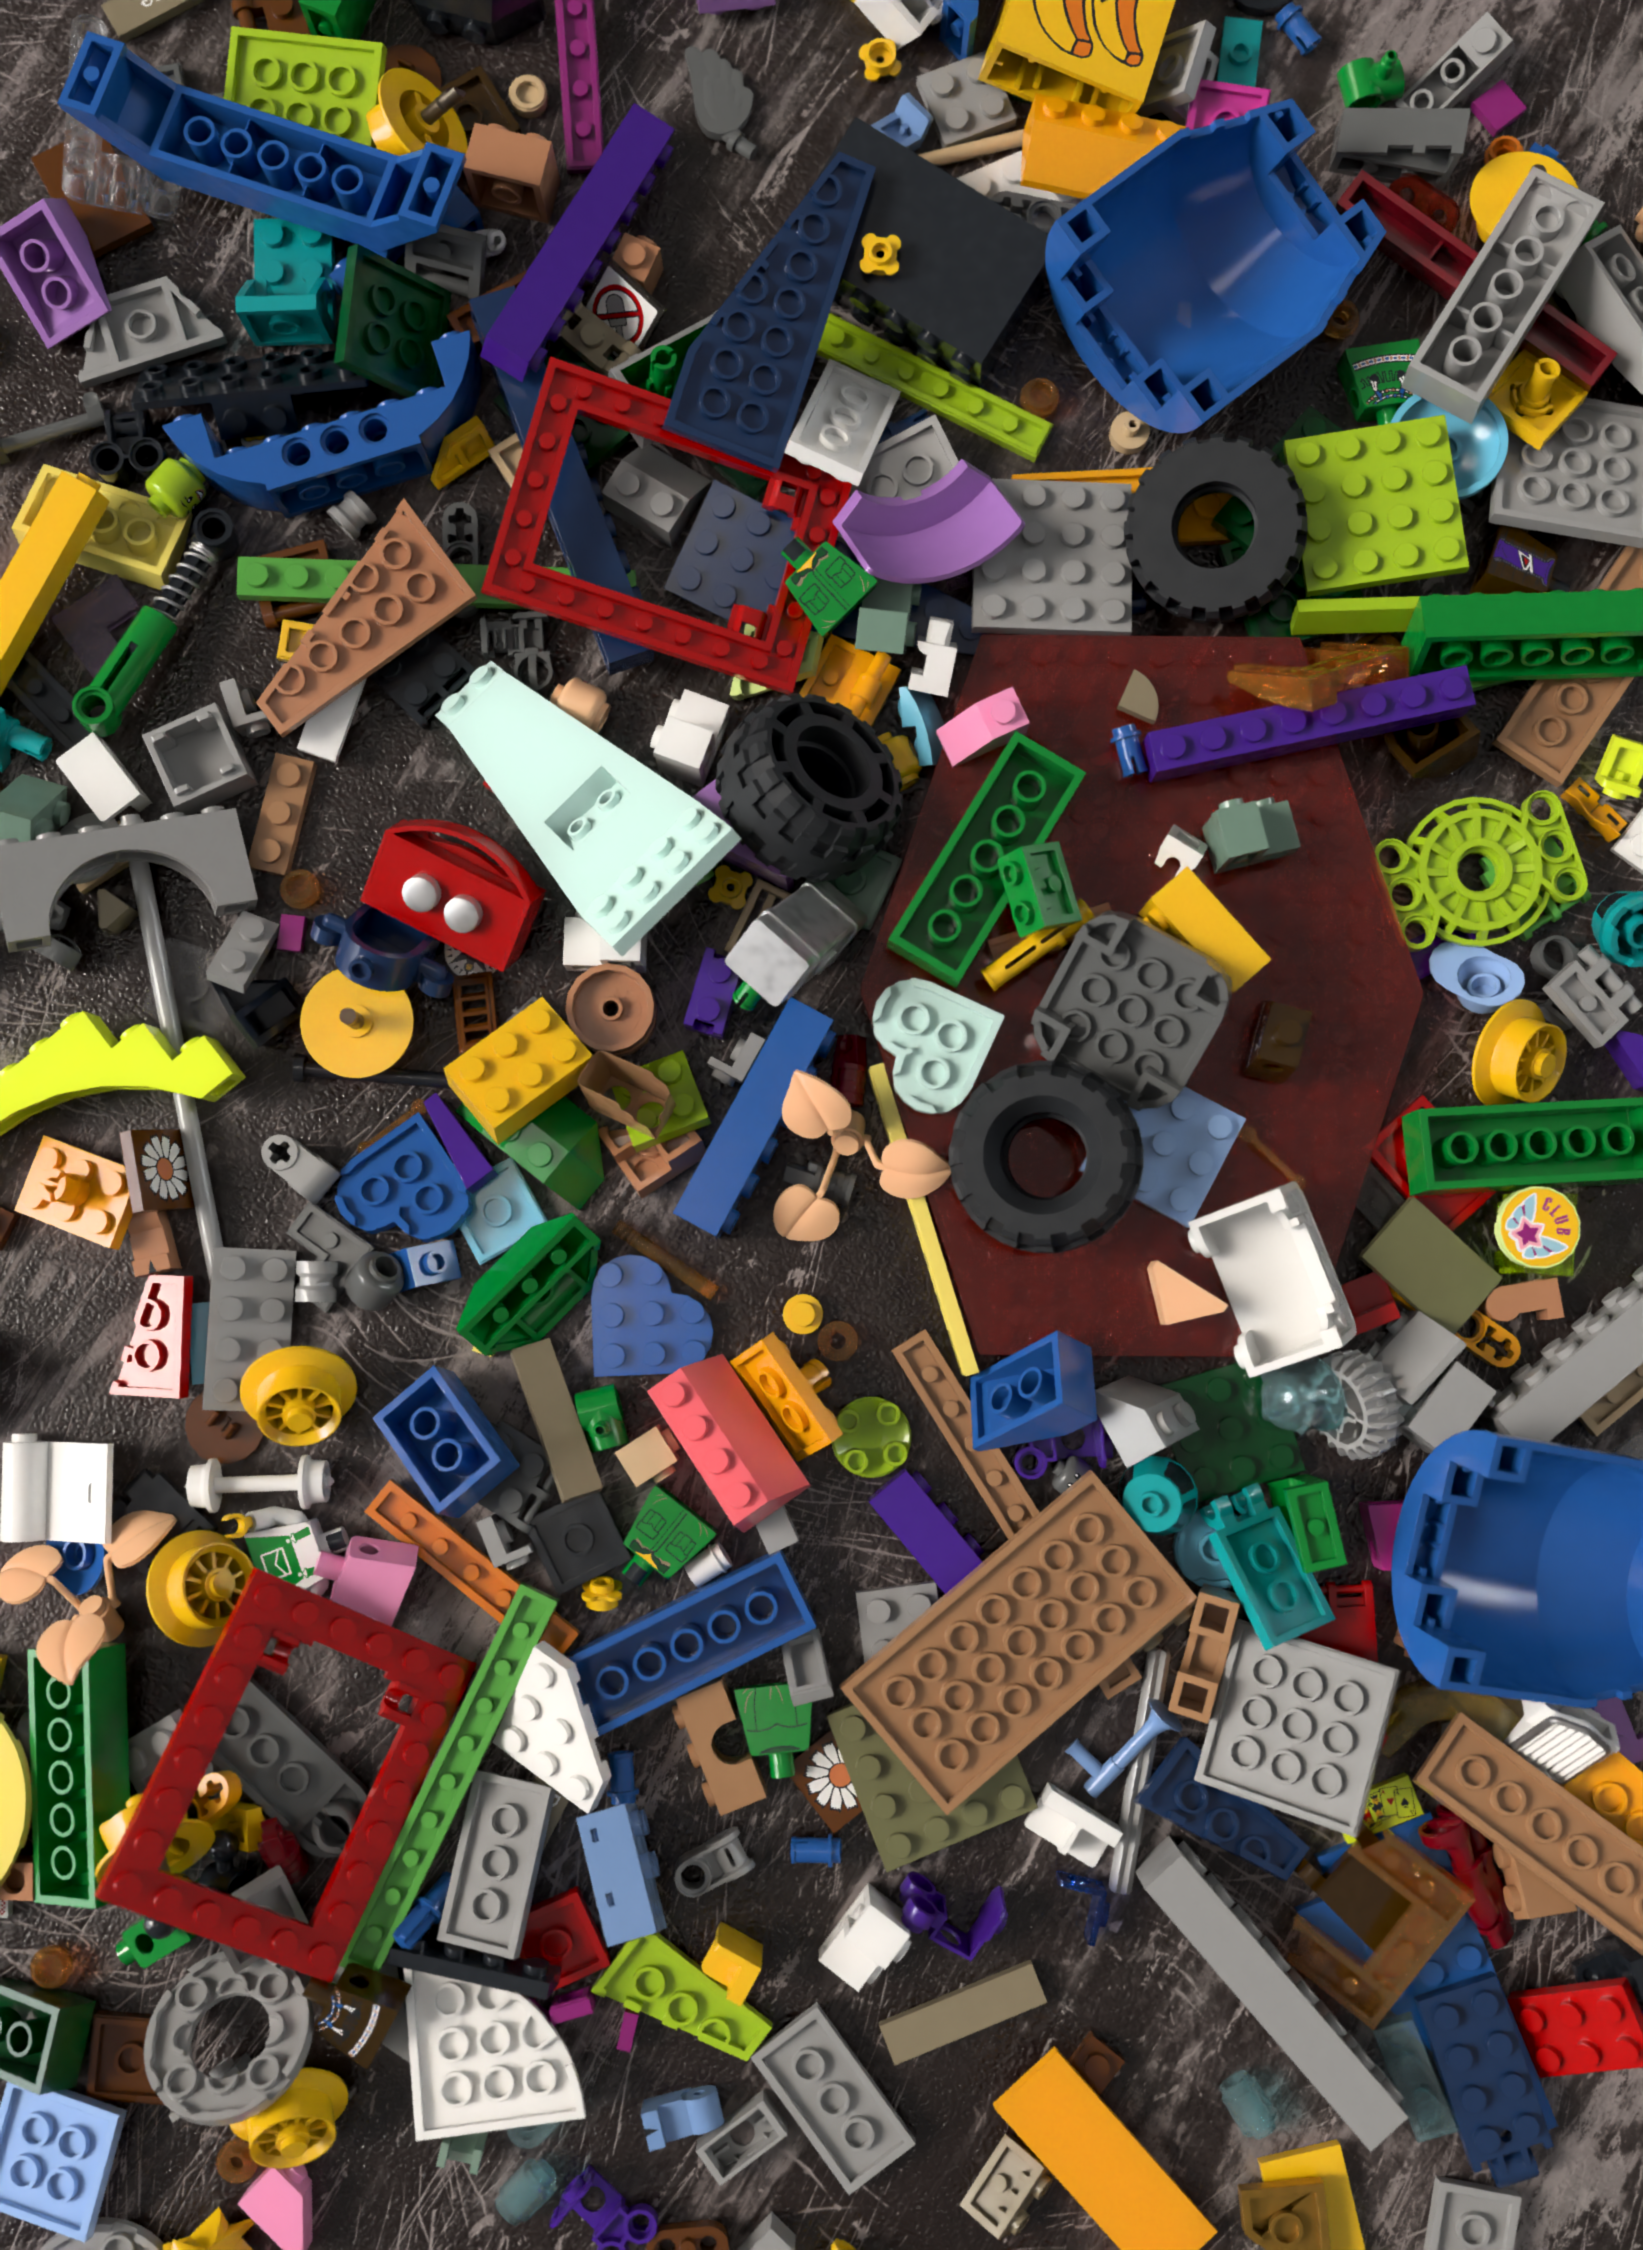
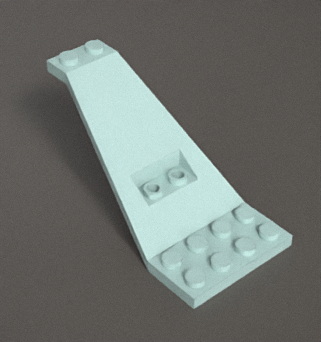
[435,661,741,957]

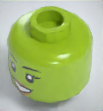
[145,457,206,519]

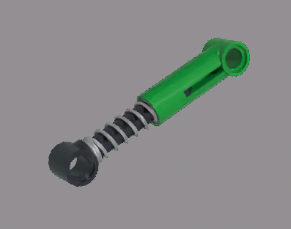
[72,508,240,737]

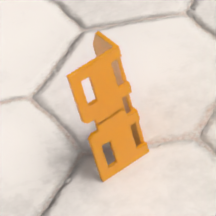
[1561,777,1628,843]

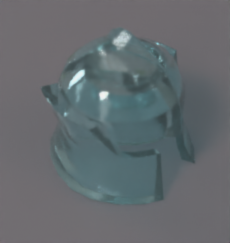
[1261,1356,1345,1435]

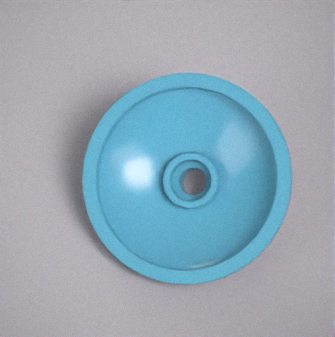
[1391,394,1508,500]

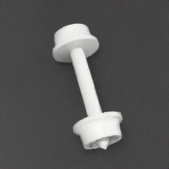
[184,1455,334,1513]

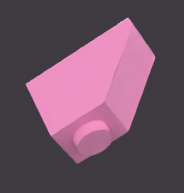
[936,686,1030,768]
[238,2165,312,2250]

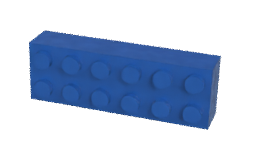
[673,997,837,1239]
[564,1549,817,1738]

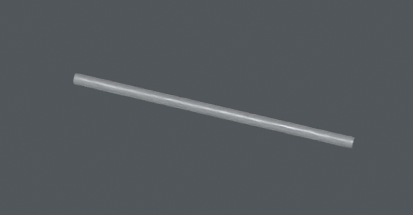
[120,814,223,1285]

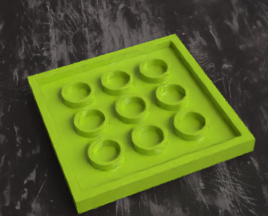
[224,26,387,148]
[1283,415,1469,597]

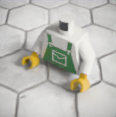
[221,1506,350,1596]

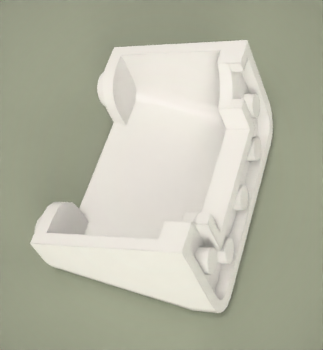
[1188,1181,1356,1378]

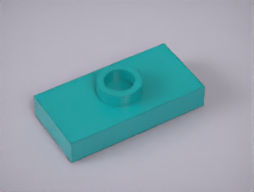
[1216,16,1263,87]

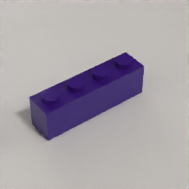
[868,1467,985,1594]

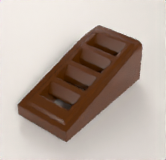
[453,971,500,1055]

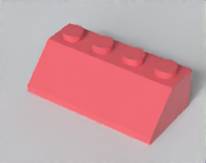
[647,1354,811,1533]

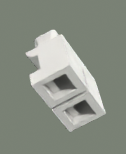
[908,616,957,697]

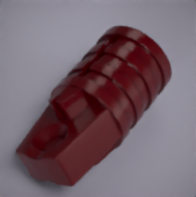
[830,1034,867,1108]
[258,1817,309,1885]

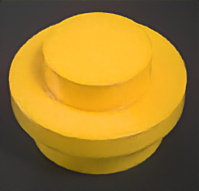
[783,1294,823,1334]

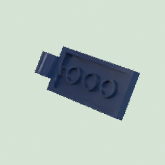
[1414,1971,1554,2189]

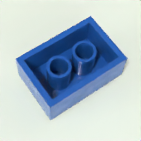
[373,1365,520,1518]

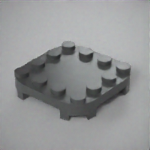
[1031,910,1232,1111]

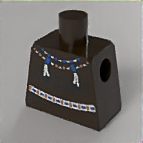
[1242,1000,1312,1085]
[302,1963,412,2070]

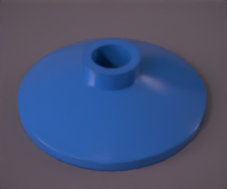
[46,1540,108,1595]

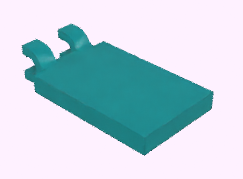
[1199,1482,1336,1651]

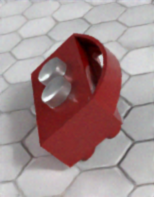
[360,819,546,972]

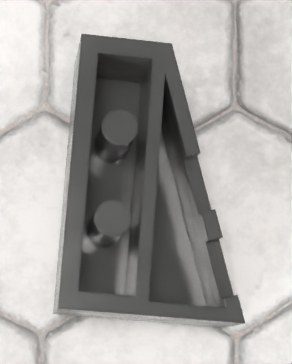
[1328,108,1471,192]

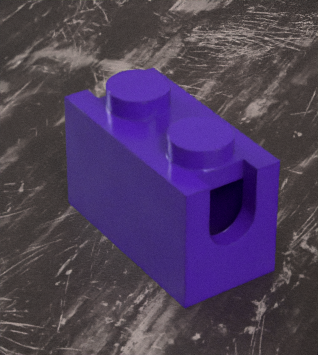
[683,947,742,1040]

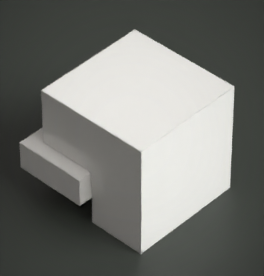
[854,0,943,50]

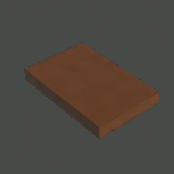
[31,129,155,259]

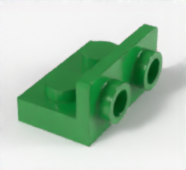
[997,841,1082,938]

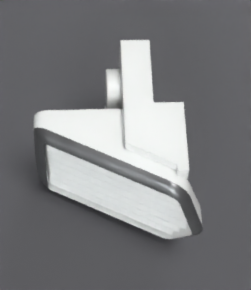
[1504,1700,1620,1784]

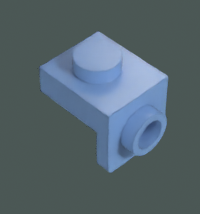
[870,93,933,151]

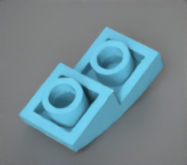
[898,686,950,766]

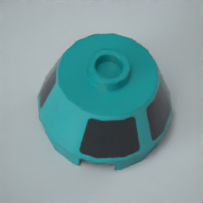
[1591,890,1643,968]
[1118,1456,1198,1536]

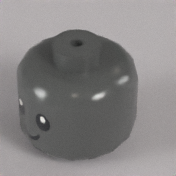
[1052,1456,1095,1494]

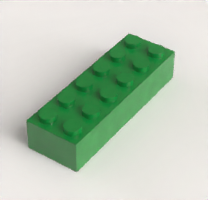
[1401,588,1643,681]
[887,731,1086,989]
[1401,1097,1643,1196]
[27,1642,130,1909]

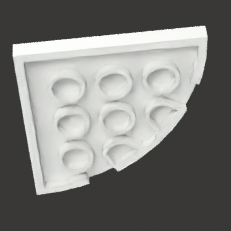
[403,1968,586,2141]

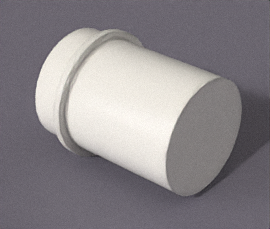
[684,1542,733,1588]

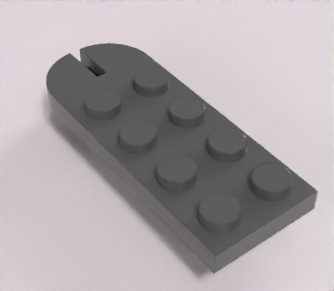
[212,1677,369,1858]

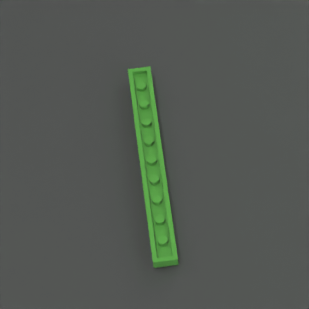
[237,556,636,610]
[339,1582,559,1972]

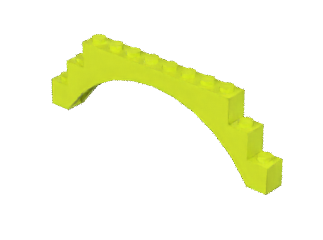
[0,1011,246,1136]

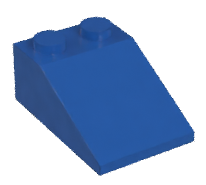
[970,1330,1098,1452]

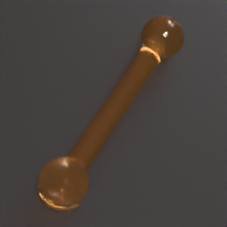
[357,1099,427,1153]
[1239,1126,1307,1190]

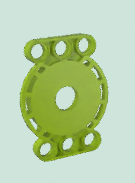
[1369,790,1588,952]

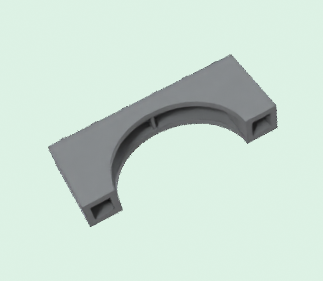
[0,806,258,953]

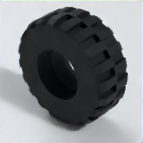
[1124,434,1307,624]

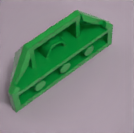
[456,1096,605,1211]
[456,1213,601,1356]

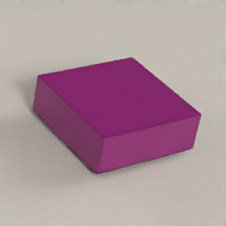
[1470,79,1527,138]
[549,1986,597,2025]

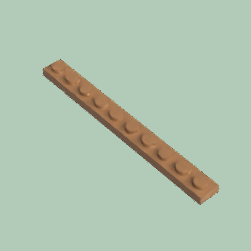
[891,1329,1142,1699]

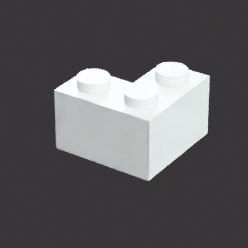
[650,689,731,788]
[563,912,648,973]
[818,1883,911,1992]

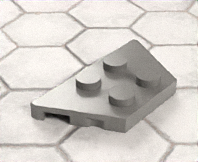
[78,276,228,389]

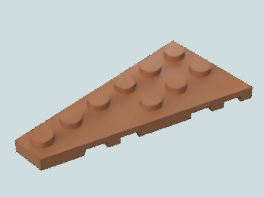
[256,498,477,738]

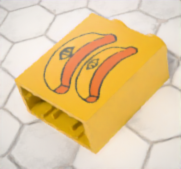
[978,0,1176,114]

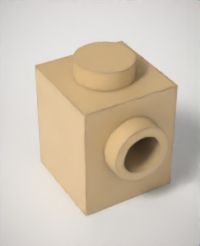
[615,1424,681,1487]

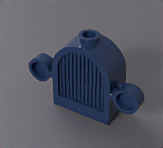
[310,903,454,998]

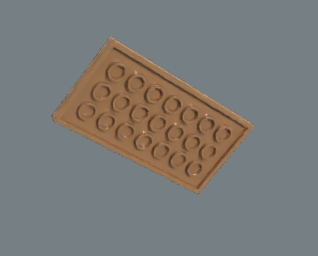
[839,1470,1198,1815]

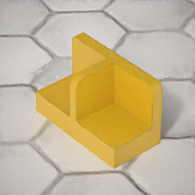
[701,1922,763,2007]

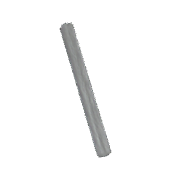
[1109,1648,1171,1895]

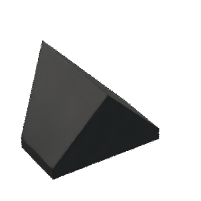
[211,977,304,1050]

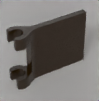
[1294,1822,1432,1953]

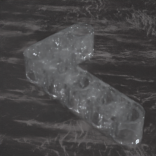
[61,14,182,219]

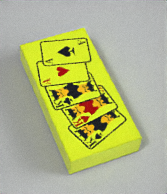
[1342,1772,1424,1845]

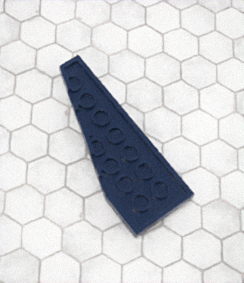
[662,152,876,473]
[663,480,991,657]

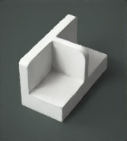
[56,732,152,823]
[1024,1782,1123,1867]

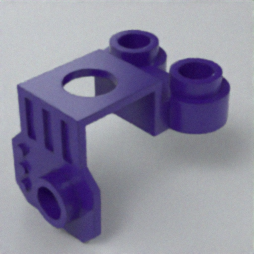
[1013,1415,1113,1480]
[899,1871,1008,1962]
[549,2165,658,2250]

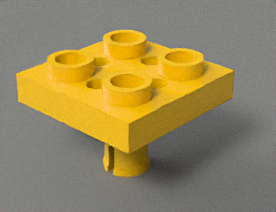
[1488,349,1589,451]

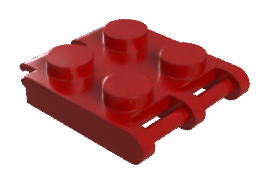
[1298,1580,1378,1663]

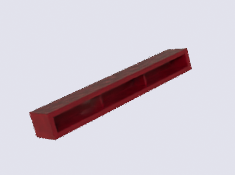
[1336,170,1618,392]

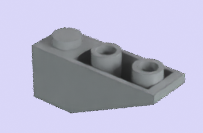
[1395,12,1516,108]

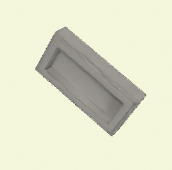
[781,1629,834,1707]

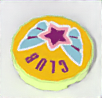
[1494,1186,1580,1269]

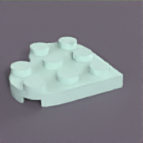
[872,978,1005,1115]

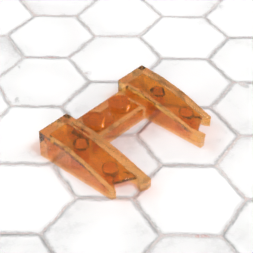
[1227,641,1409,712]
[1287,1829,1475,2030]

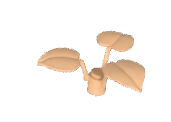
[773,1070,951,1241]
[0,1510,177,1686]

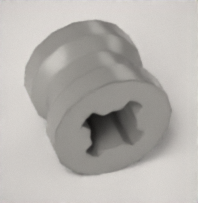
[327,489,377,541]

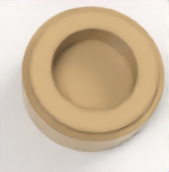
[509,75,549,119]

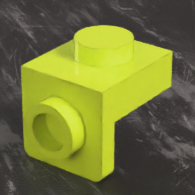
[1594,734,1643,800]

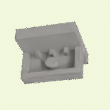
[1136,20,1219,126]

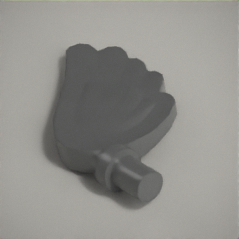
[684,46,758,161]

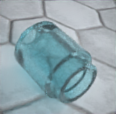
[1219,2070,1278,2139]
[495,2158,557,2226]

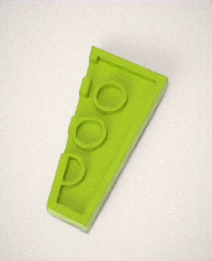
[591,1932,772,2061]

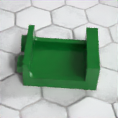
[298,0,377,40]
[1267,1474,1347,1573]

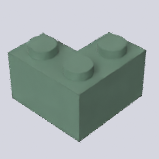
[855,575,922,654]
[0,774,71,842]
[1202,797,1301,874]

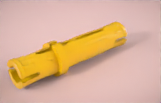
[980,898,1095,991]

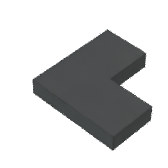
[286,1201,376,1313]

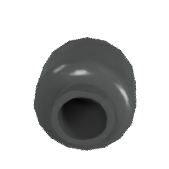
[345,1251,405,1311]

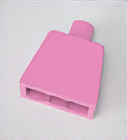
[313,1536,419,1626]

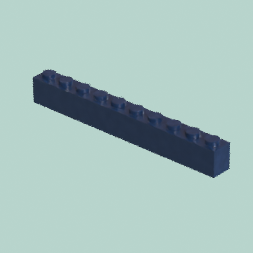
[469,286,655,676]

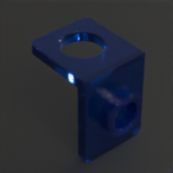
[1056,1871,1110,1947]

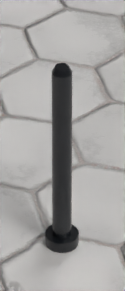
[293,1054,451,1089]

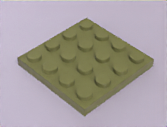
[825,1703,1038,1872]

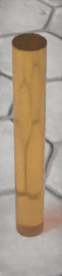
[611,1219,719,1300]

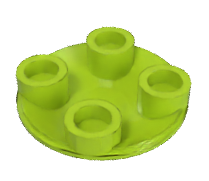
[831,1397,911,1478]

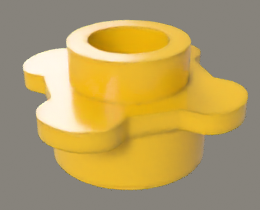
[859,38,902,82]
[860,233,901,276]
[708,865,753,910]
[581,1576,623,1611]

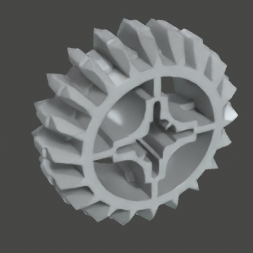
[1307,1349,1405,1460]

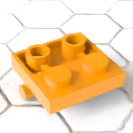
[799,633,901,727]

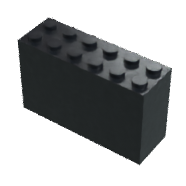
[813,117,1048,388]

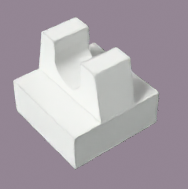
[1155,824,1208,876]

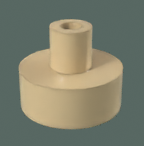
[1109,411,1150,455]

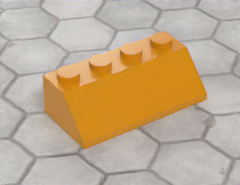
[1020,93,1186,199]

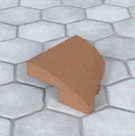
[599,1126,706,1199]

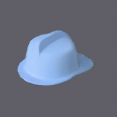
[1429,941,1525,1014]

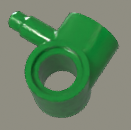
[1336,50,1405,108]
[575,1383,629,1453]

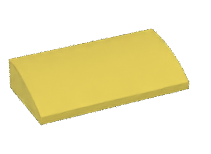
[11,464,193,590]

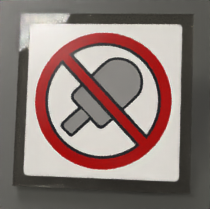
[573,257,667,360]

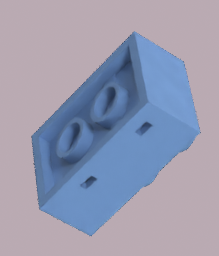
[576,1803,667,1947]

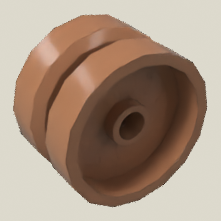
[565,963,658,1057]

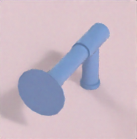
[1065,1698,1182,1798]

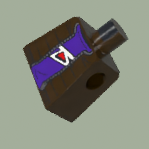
[1469,525,1570,594]

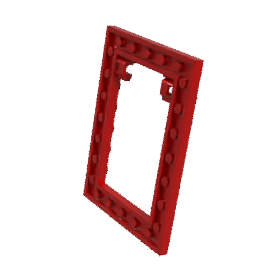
[481,356,852,694]
[94,1567,477,1983]

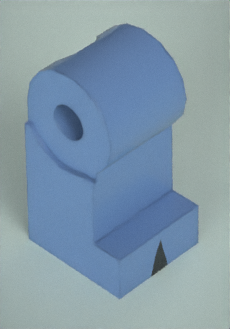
[641,2085,724,2152]

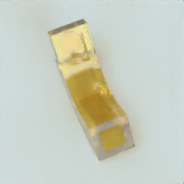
[1380,1678,1521,1759]

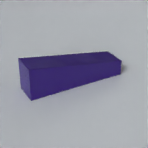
[423,1093,499,1194]

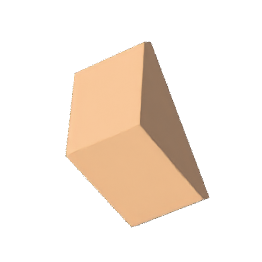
[1147,1260,1228,1325]

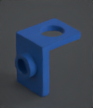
[389,1239,462,1294]

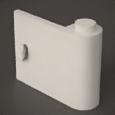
[0,1433,114,1544]

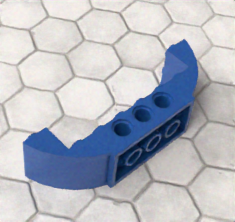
[162,330,482,519]

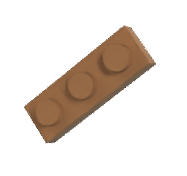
[248,753,317,878]

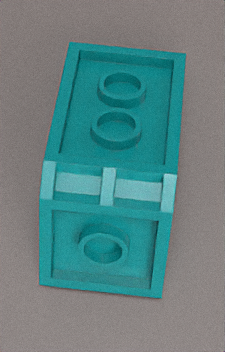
[235,218,336,346]

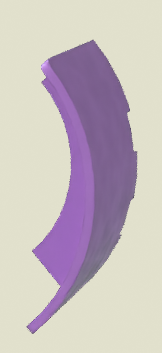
[832,459,1025,584]

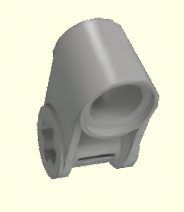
[261,1134,340,1205]
[674,1826,756,1898]

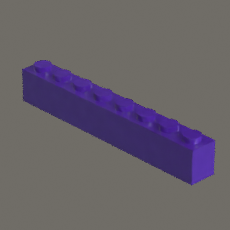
[480,103,675,382]
[1141,665,1476,783]

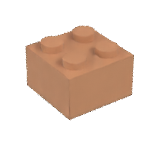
[463,123,560,224]

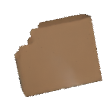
[578,1051,676,1139]

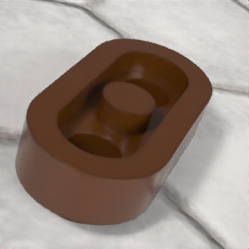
[646,2220,730,2250]

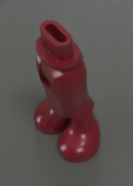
[1418,1803,1514,1949]

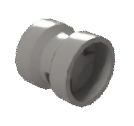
[295,1261,338,1303]

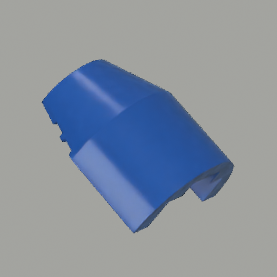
[1045,98,1387,434]
[1391,1430,1643,1709]

